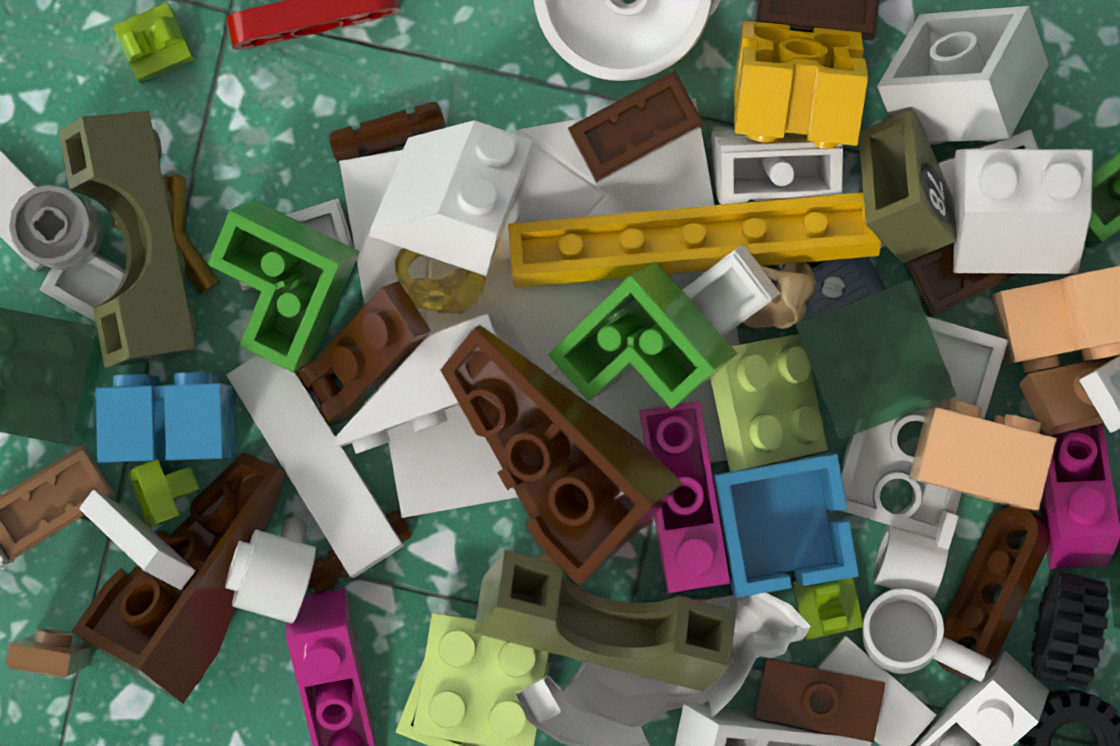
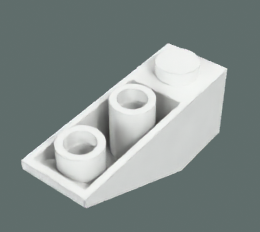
[335,314,496,454]
[911,650,1049,746]

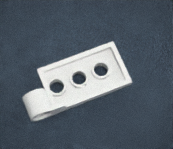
[840,305,1008,600]

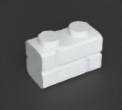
[711,131,843,205]

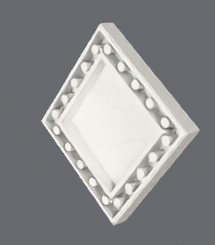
[339,98,740,518]

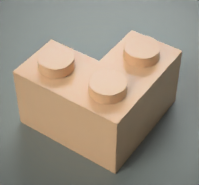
[991,266,1120,373]
[909,399,1056,511]

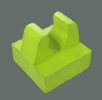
[113,2,195,83]
[127,459,199,528]
[791,577,863,640]

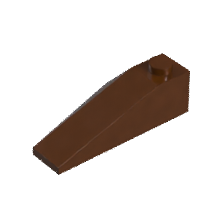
[440,325,683,586]
[71,452,287,704]

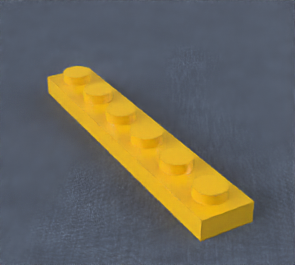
[508,192,881,288]

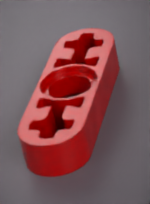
[226,0,401,50]

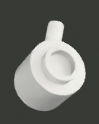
[225,517,316,624]
[862,589,992,682]

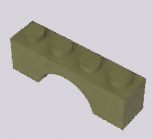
[58,111,197,368]
[474,550,736,692]

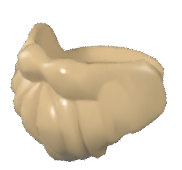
[742,262,817,329]

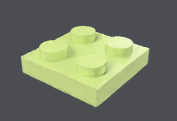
[711,333,828,472]
[412,612,549,746]

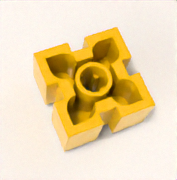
[733,20,868,149]

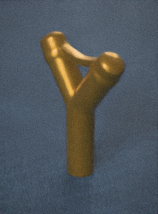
[113,174,219,295]

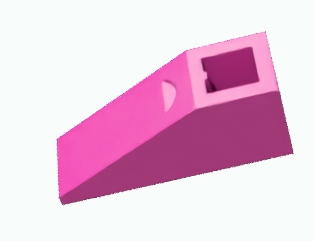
[639,401,730,594]
[1036,419,1120,569]
[286,588,377,746]

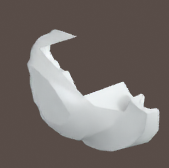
[516,593,811,746]

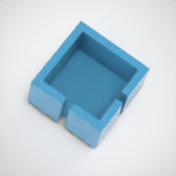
[96,372,238,462]
[712,453,859,598]

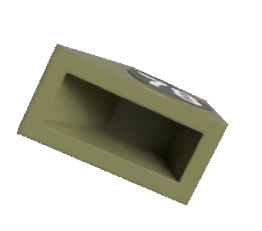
[859,109,957,263]

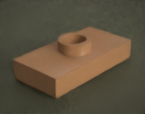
[1019,355,1118,436]
[0,444,117,560]
[6,628,93,678]

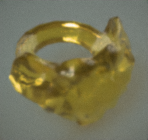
[395,248,488,314]

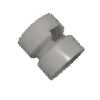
[9,185,104,271]

